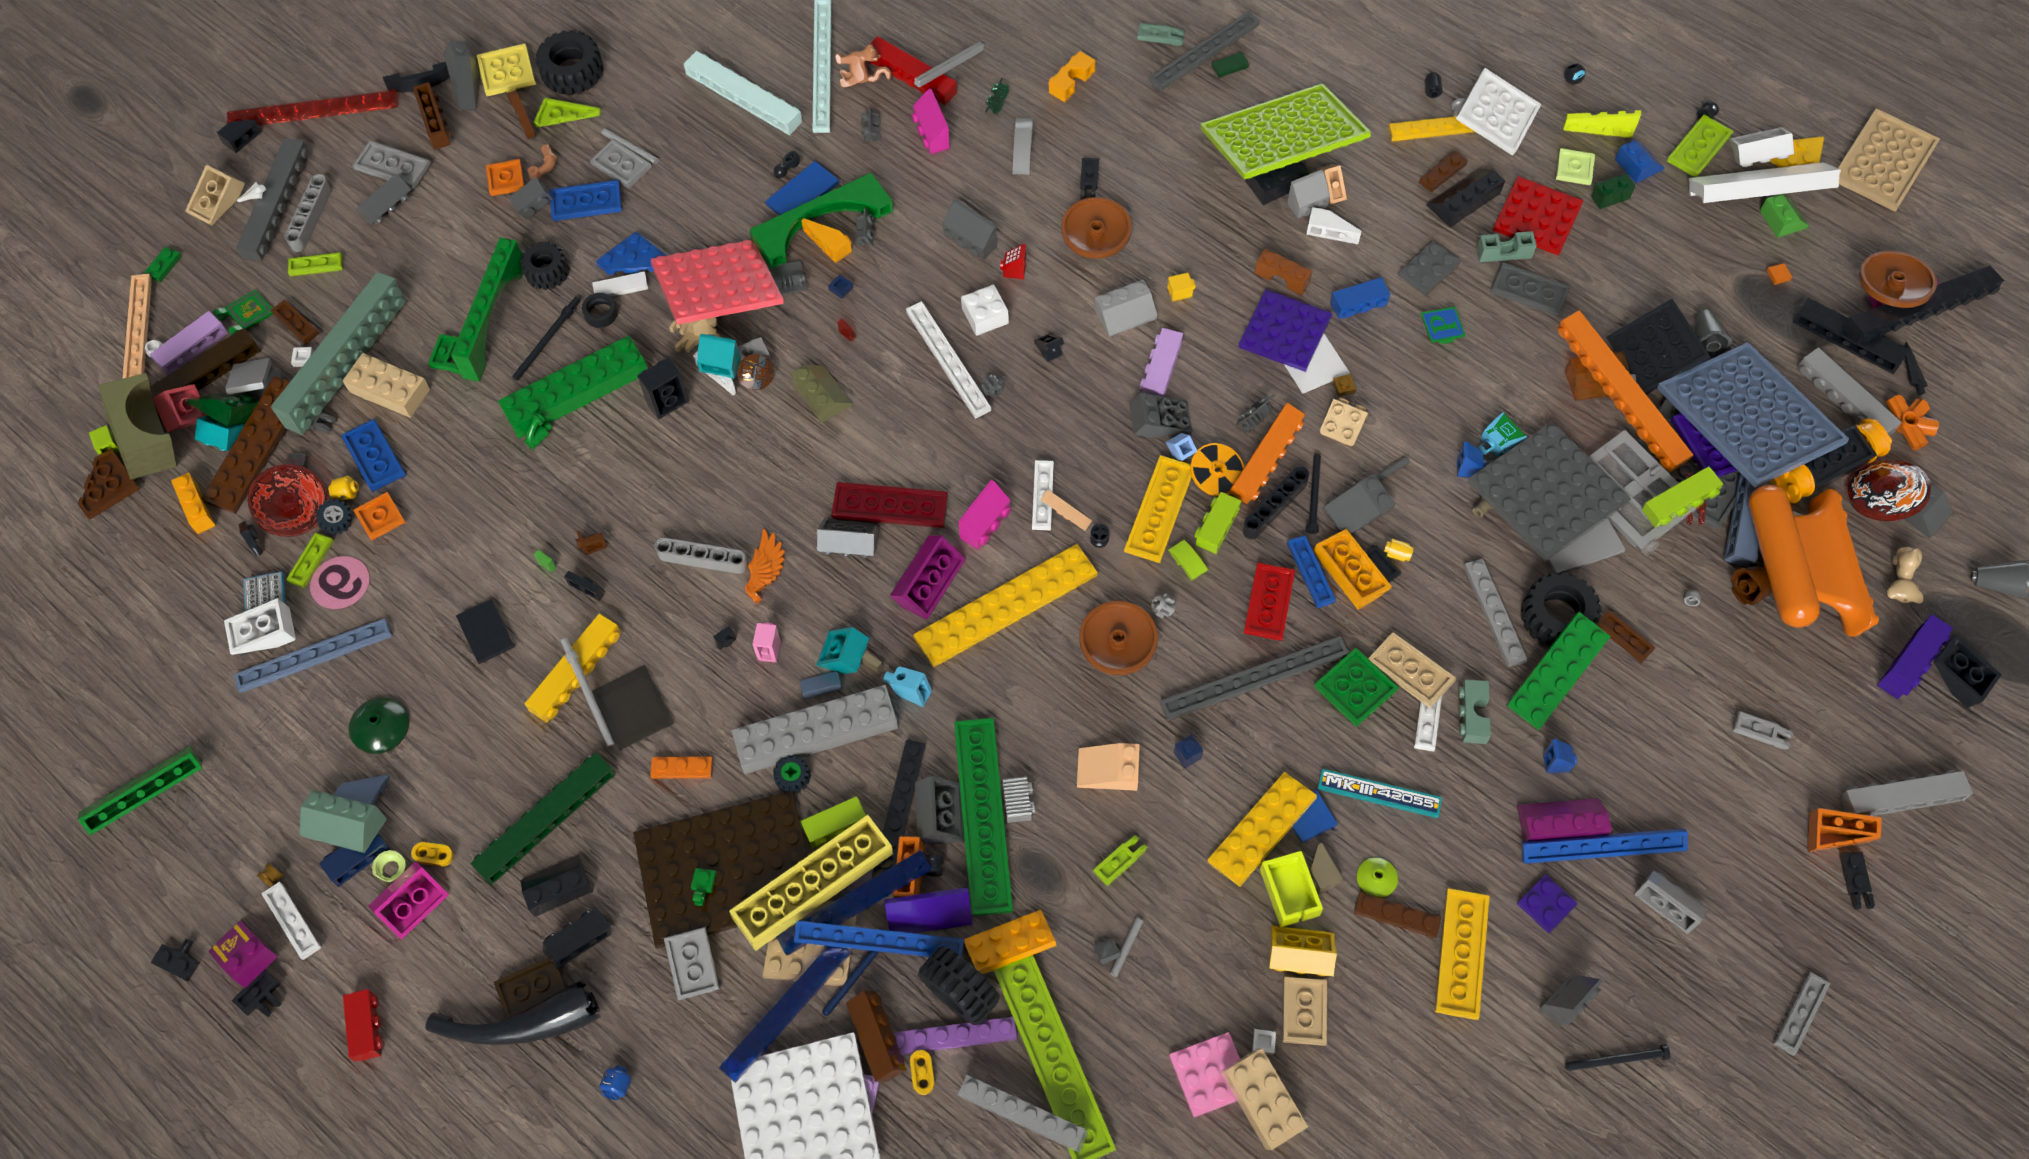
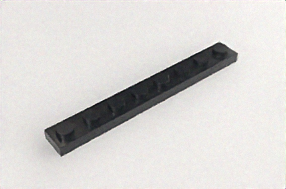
[868,740,926,897]

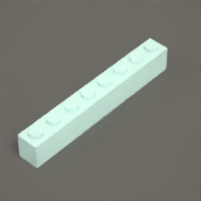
[684,51,802,135]

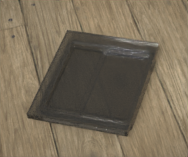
[592,665,674,750]

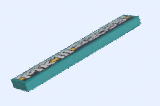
[1317,769,1442,818]

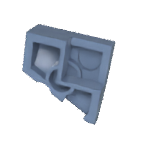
[334,775,390,805]

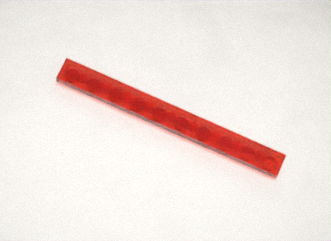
[227,90,398,125]

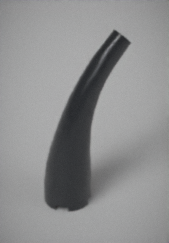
[425,980,601,1045]

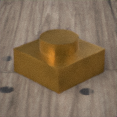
[1332,374,1356,397]

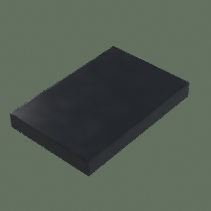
[456,599,515,664]

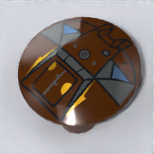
[737,354,774,390]

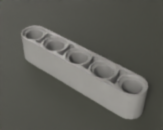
[284,174,331,252]
[654,538,748,574]

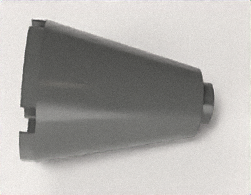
[1695,310,1732,358]
[1971,560,2029,598]

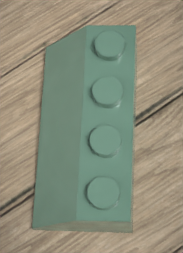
[300,790,387,853]

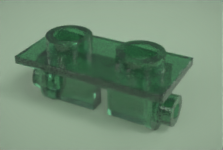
[985,78,1009,114]

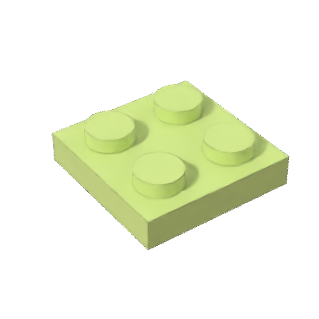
[1556,148,1595,185]

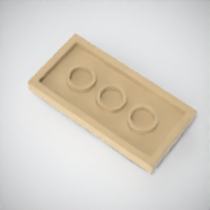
[1368,632,1456,708]

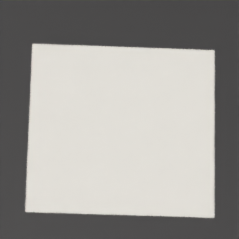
[1284,334,1350,394]

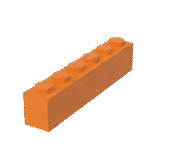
[1228,403,1305,505]

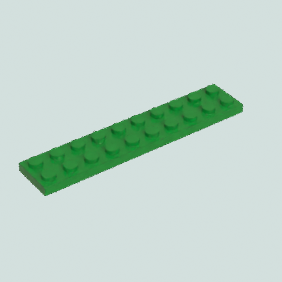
[954,718,1013,917]

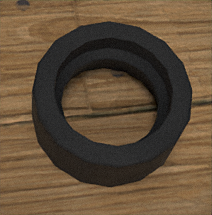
[582,293,618,328]

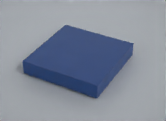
[1292,790,1337,844]

